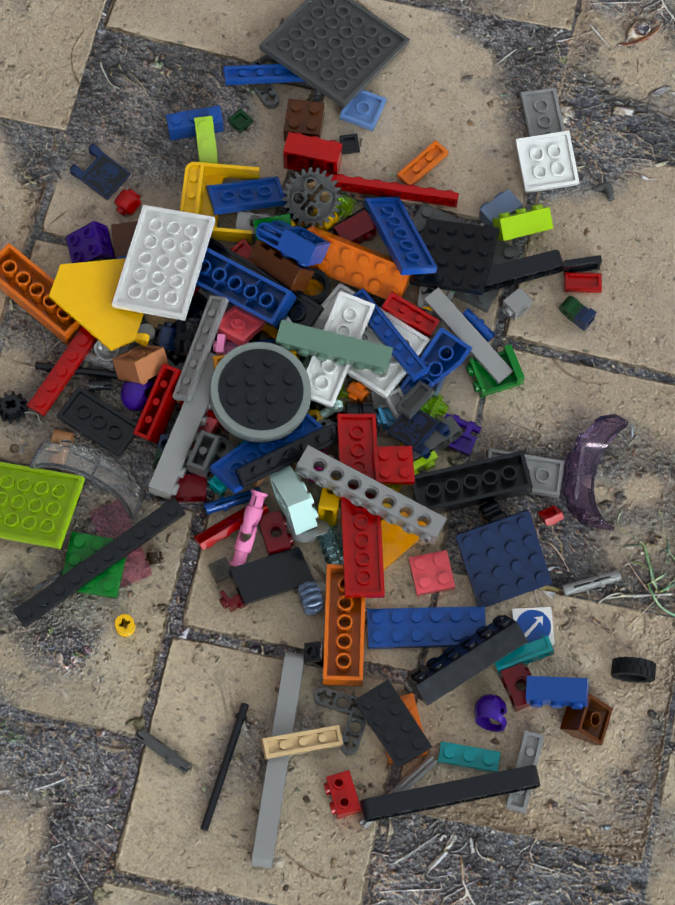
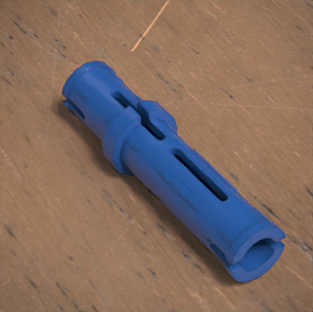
[204,487,261,515]

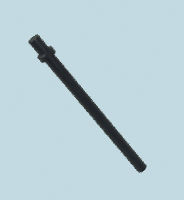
[35,361,157,383]
[200,703,249,831]

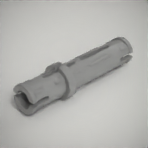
[562,569,621,597]

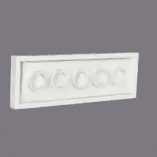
[306,291,375,408]

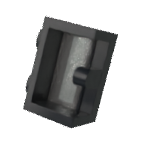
[174,318,201,356]

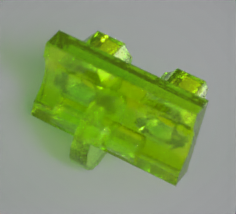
[420,394,449,422]

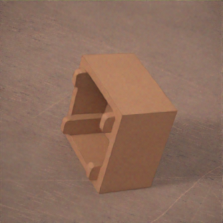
[112,345,169,385]

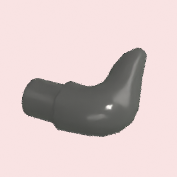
[592,182,615,201]

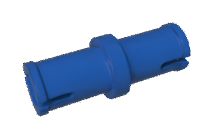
[462,308,496,342]

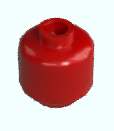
[114,188,142,216]

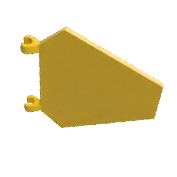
[49,258,150,351]

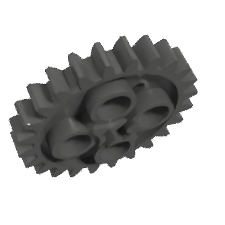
[282,167,343,227]

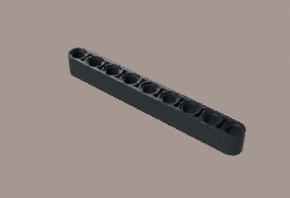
[360,765,541,822]

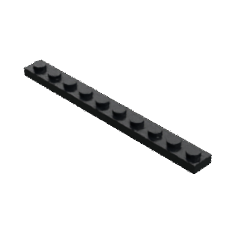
[13,497,186,628]

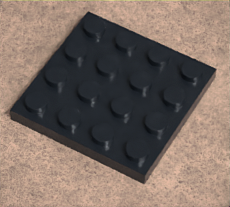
[409,218,500,295]

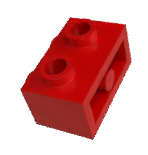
[323,770,361,819]

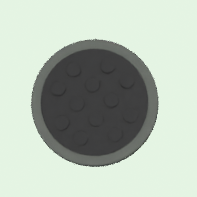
[209,342,311,443]

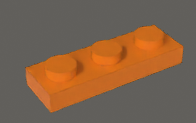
[397,140,449,185]

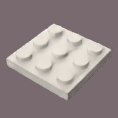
[515,130,579,194]

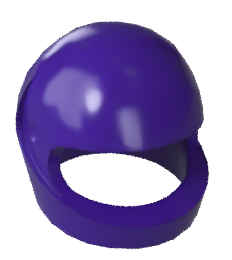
[120,381,154,411]
[474,694,507,732]

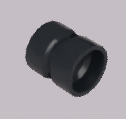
[346,401,374,414]

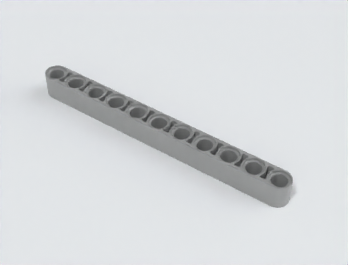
[251,652,304,869]

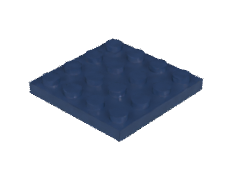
[454,509,552,608]

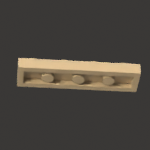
[261,725,344,760]

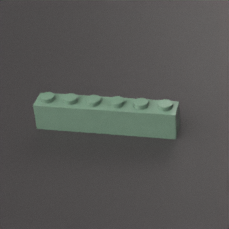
[276,320,393,375]

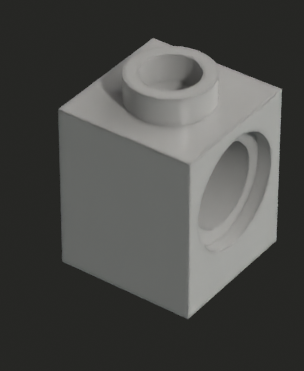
[502,287,532,321]

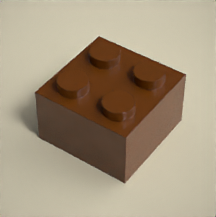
[284,99,325,141]

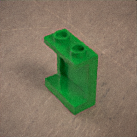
[466,344,525,398]

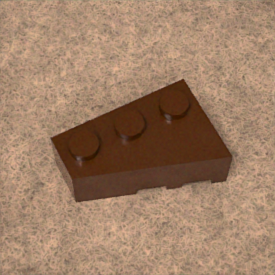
[248,239,314,292]

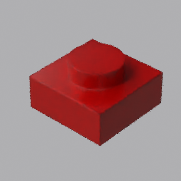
[537,505,564,526]

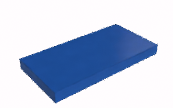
[206,176,286,215]

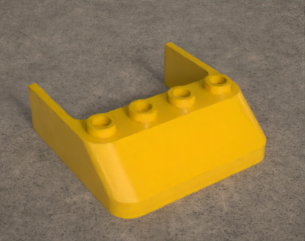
[180,162,260,243]

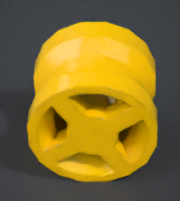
[115,614,135,637]

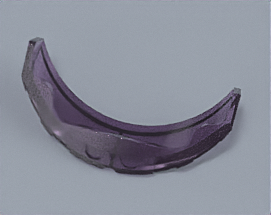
[562,414,629,531]

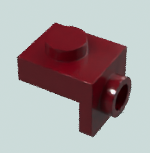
[219,590,247,612]

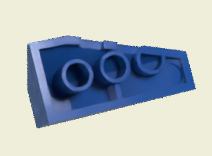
[400,327,473,395]

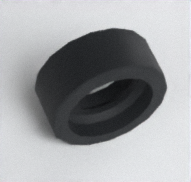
[297,268,330,305]

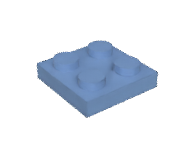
[340,90,387,131]

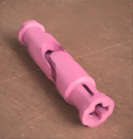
[229,489,268,567]

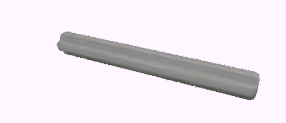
[359,755,437,829]

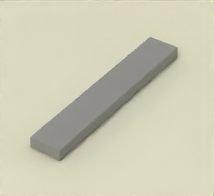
[424,287,513,384]
[172,295,229,402]

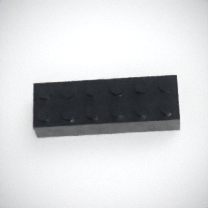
[411,450,533,514]
[406,615,528,706]

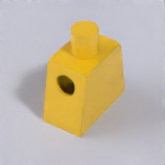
[317,478,340,528]

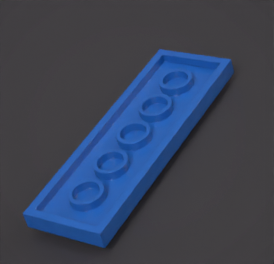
[364,196,437,275]
[210,413,323,494]
[367,606,486,649]

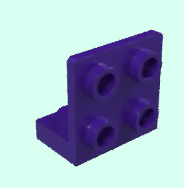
[66,221,115,263]

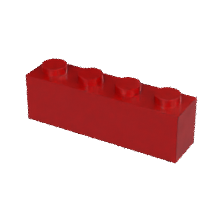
[133,363,181,444]

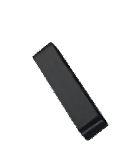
[483,250,565,293]

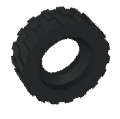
[611,657,656,683]

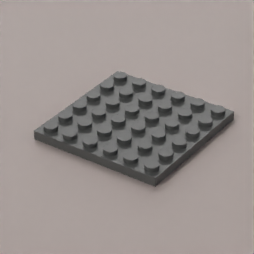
[259,0,410,108]

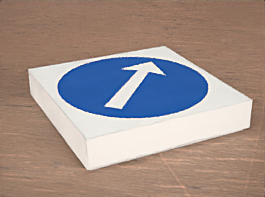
[512,607,555,647]

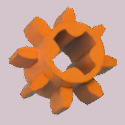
[346,381,370,403]

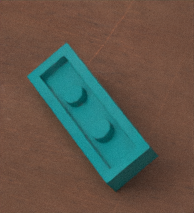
[438,741,501,772]

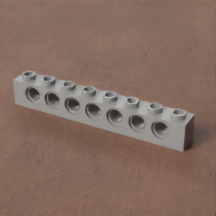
[296,445,447,544]

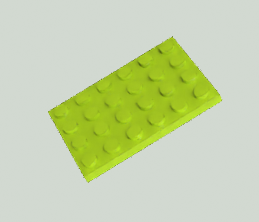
[0,462,85,549]

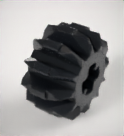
[0,391,28,424]

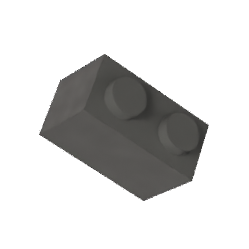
[186,430,221,478]

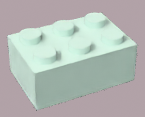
[269,465,318,535]

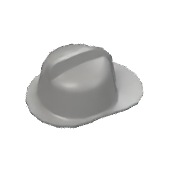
[286,518,330,543]

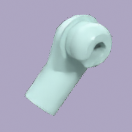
[319,399,344,419]

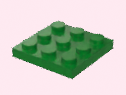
[62,532,127,599]

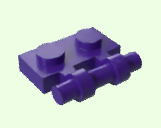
[444,413,482,456]

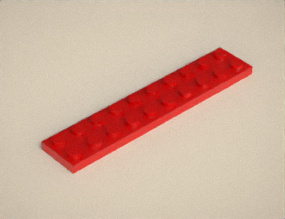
[337,414,385,598]

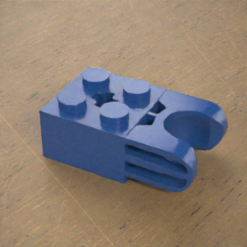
[256,220,331,267]

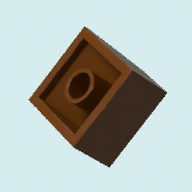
[560,693,613,746]

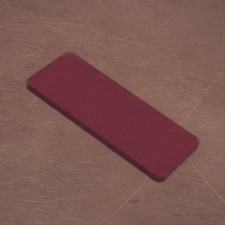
[90,500,152,587]

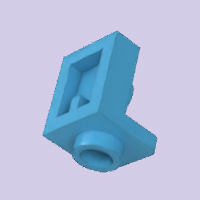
[376,407,395,431]

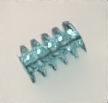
[316,526,343,565]

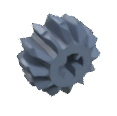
[298,581,324,615]

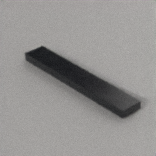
[234,423,338,487]

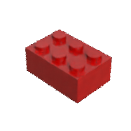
[283,132,342,175]

